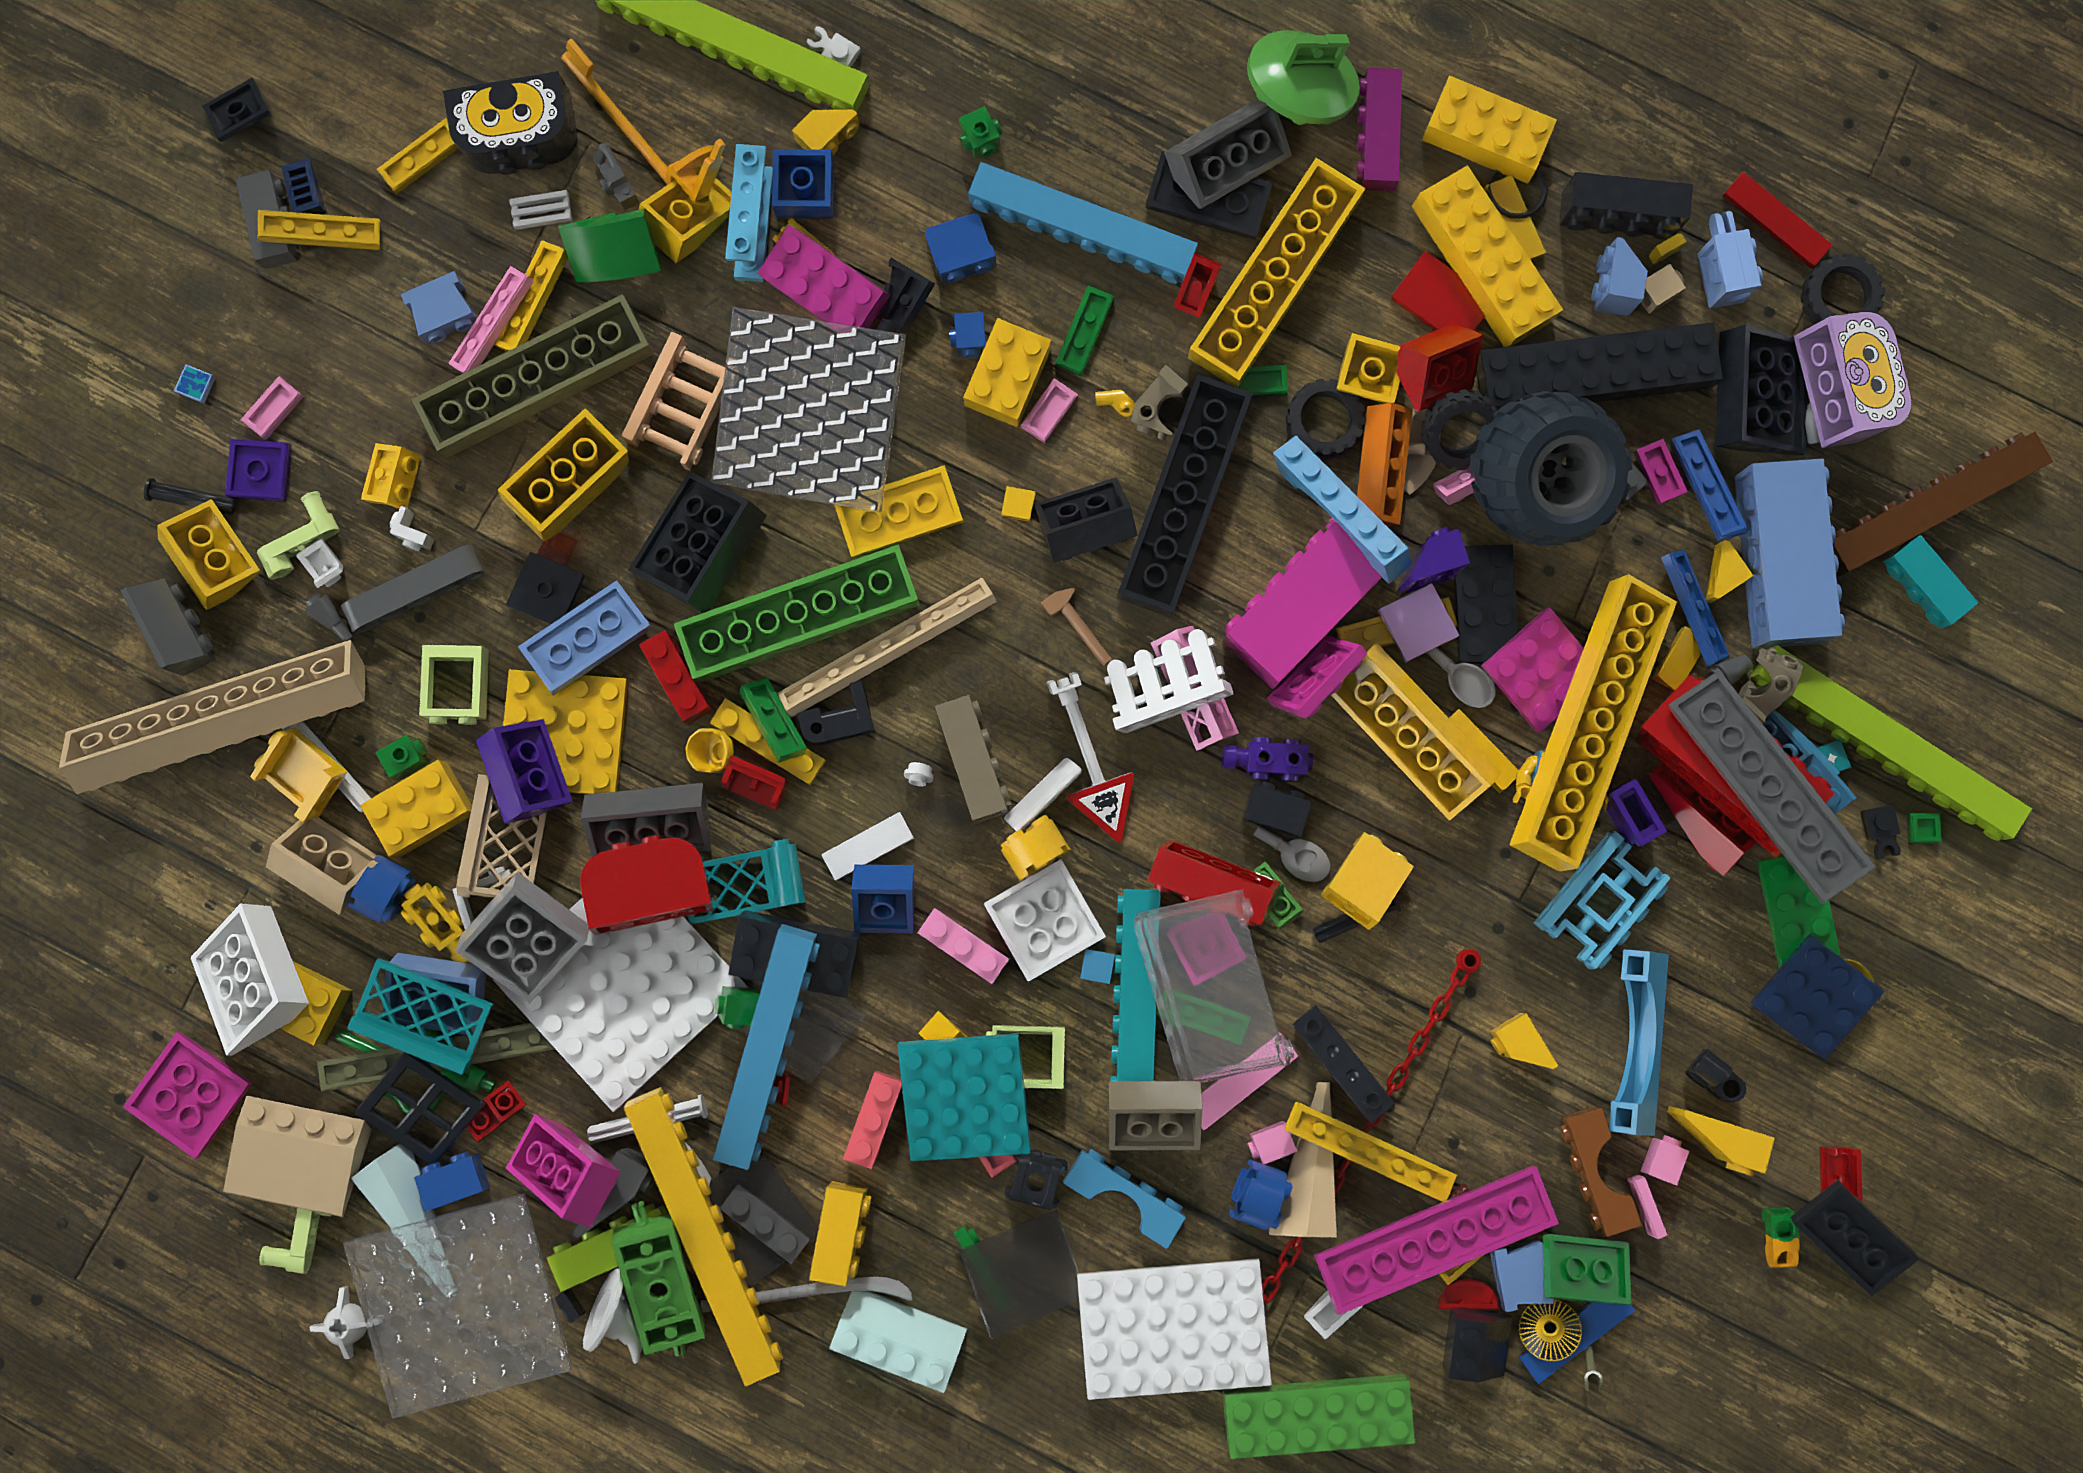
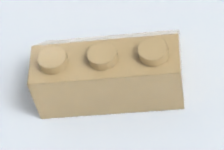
[266,817,378,915]

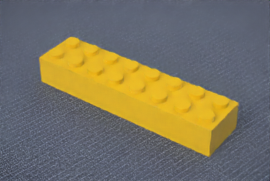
[1188,158,1365,388]

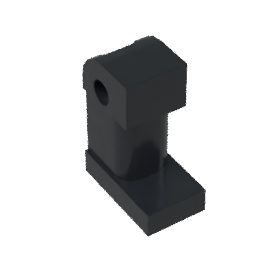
[797,681,875,746]

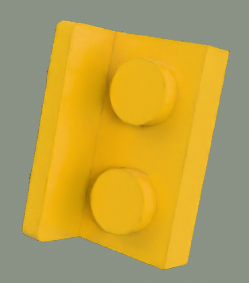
[361,443,421,509]

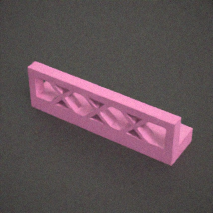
[1151,625,1239,751]

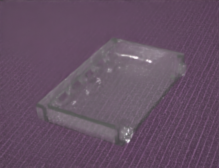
[1134,890,1294,1083]

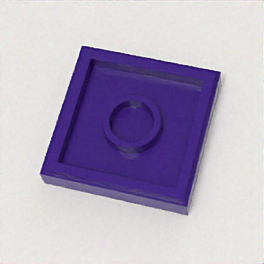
[225,439,292,502]

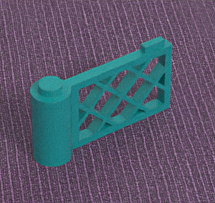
[688,839,806,925]

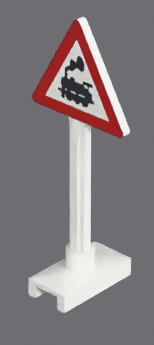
[1046,672,1134,843]

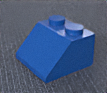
[851,865,915,933]

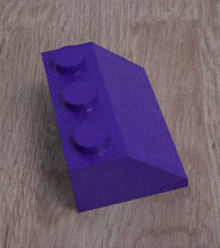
[1397,527,1470,596]
[476,719,573,824]

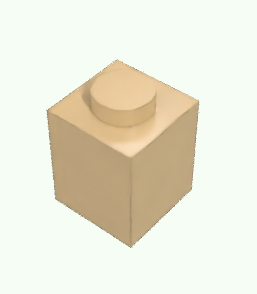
[1641,264,1686,314]

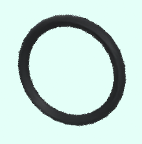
[1486,170,1547,219]

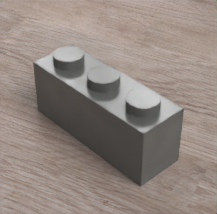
[235,170,299,269]

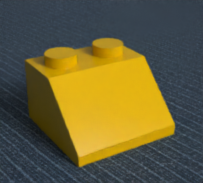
[1336,333,1400,403]

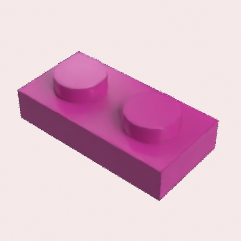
[1634,439,1688,505]

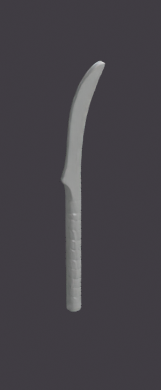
[701,1277,913,1313]

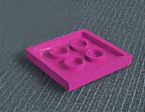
[1481,607,1584,733]
[1266,636,1368,719]
[123,1032,253,1159]

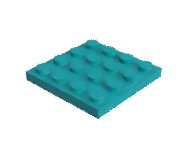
[897,1034,1031,1161]

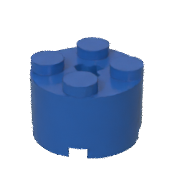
[348,855,416,924]
[1229,1160,1292,1230]

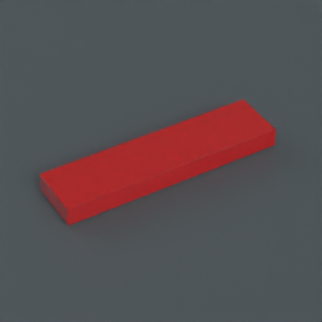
[1722,171,1833,269]

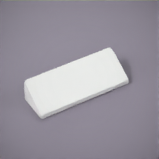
[1004,758,1082,832]

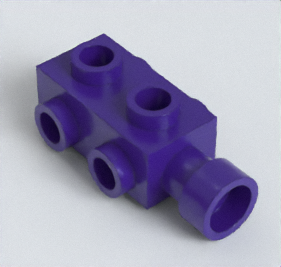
[1222,737,1313,782]

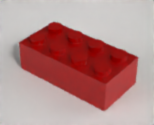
[1147,839,1281,926]

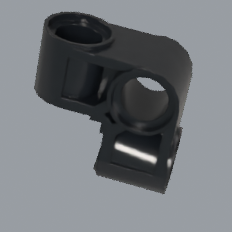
[1684,1049,1747,1103]

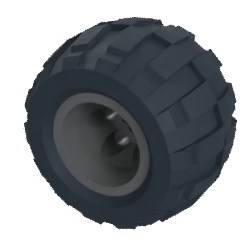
[1469,391,1632,546]

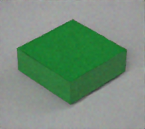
[1906,813,1942,843]

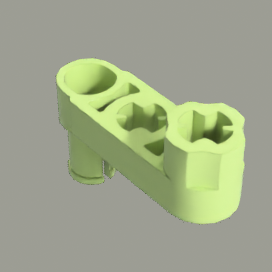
[257,491,340,580]
[259,1208,332,1274]

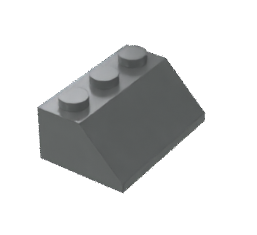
[120,579,215,676]

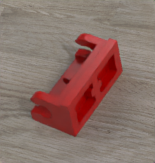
[721,756,789,811]
[1819,1147,1863,1202]

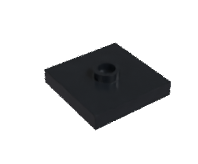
[506,552,585,624]

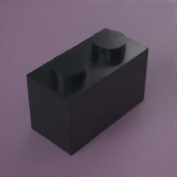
[1242,781,1312,837]

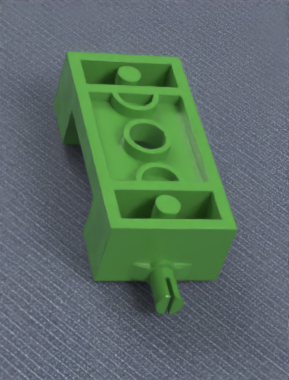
[612,1201,705,1356]

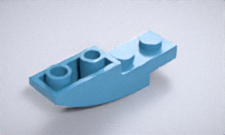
[1763,710,1857,815]

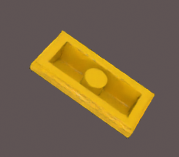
[1651,626,1701,692]

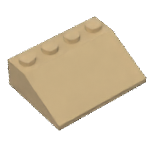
[223,1096,372,1217]

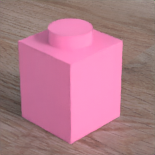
[1247,1121,1297,1164]
[1641,1135,1689,1185]

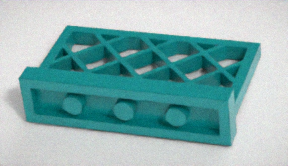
[347,958,493,1075]

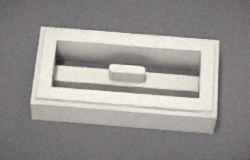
[509,190,573,230]

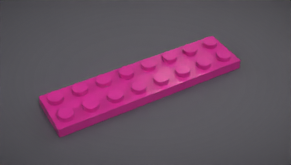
[1314,1166,1559,1315]

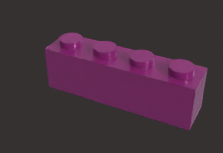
[1355,68,1402,191]

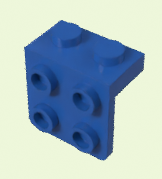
[925,213,997,284]

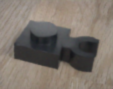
[1861,804,1901,859]

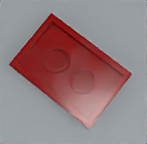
[1390,251,1485,331]

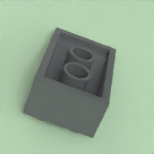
[572,1147,656,1238]

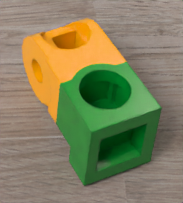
[1761,1207,1800,1268]

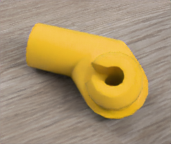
[1095,390,1135,417]

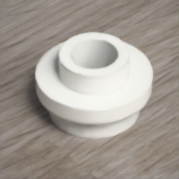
[904,762,934,786]

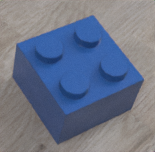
[772,149,835,218]

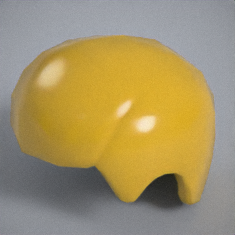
[685,728,734,773]

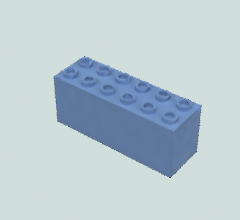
[1734,459,1845,649]

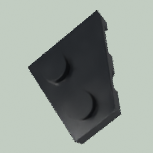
[880,258,935,334]

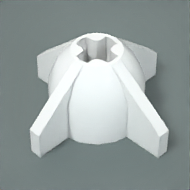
[310,1286,383,1359]

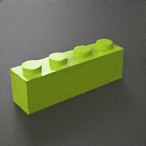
[547,1203,668,1292]

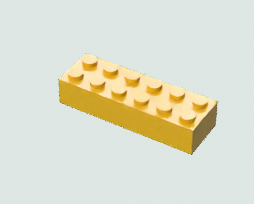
[1411,165,1563,347]
[1331,643,1501,821]

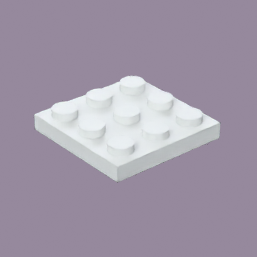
[984,859,1106,982]

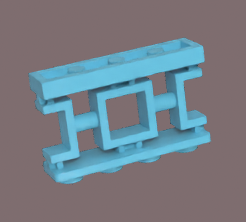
[1533,831,1670,969]

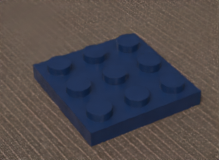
[1751,934,1885,1060]

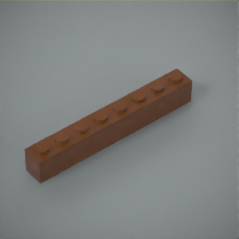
[1833,432,2053,577]

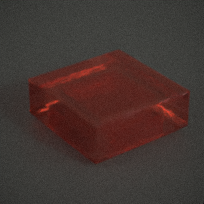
[537,533,578,567]

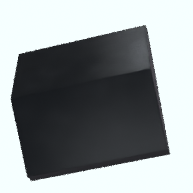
[203,77,271,142]

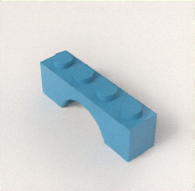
[1063,1149,1186,1249]

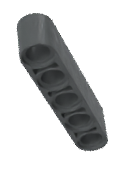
[341,545,485,634]

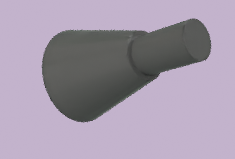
[304,593,353,642]

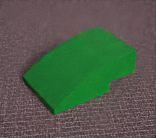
[558,209,661,282]

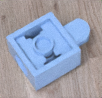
[1697,211,1763,309]

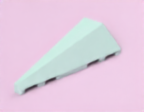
[351,1144,458,1297]

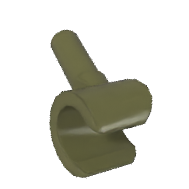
[1583,1346,1603,1392]

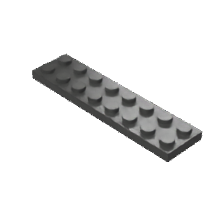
[1668,670,1876,904]

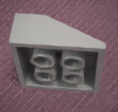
[456,872,589,1004]

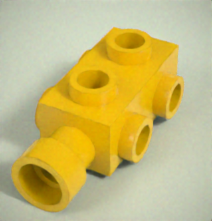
[401,882,468,963]

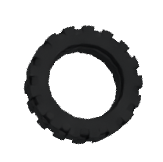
[1801,254,1885,325]
[1286,379,1366,459]
[1421,390,1497,470]

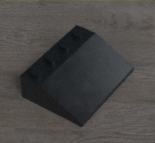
[1716,324,1808,455]
[628,471,767,613]

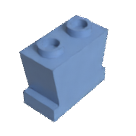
[400,271,477,344]
[1490,1239,1554,1312]

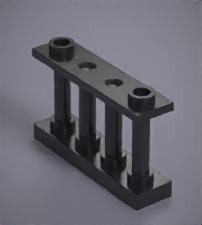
[1292,1005,1395,1124]

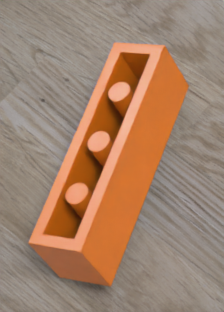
[1357,403,1413,526]

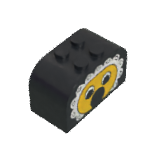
[443,71,577,175]

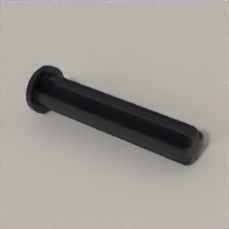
[144,478,236,515]
[1313,897,1401,943]

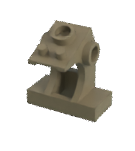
[1131,365,1191,441]
[1739,647,1804,724]

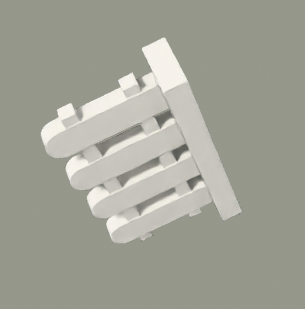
[1104,629,1233,734]

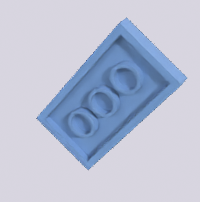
[518,580,652,695]

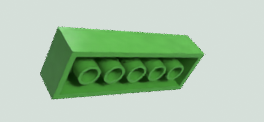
[1222,1374,1415,1459]

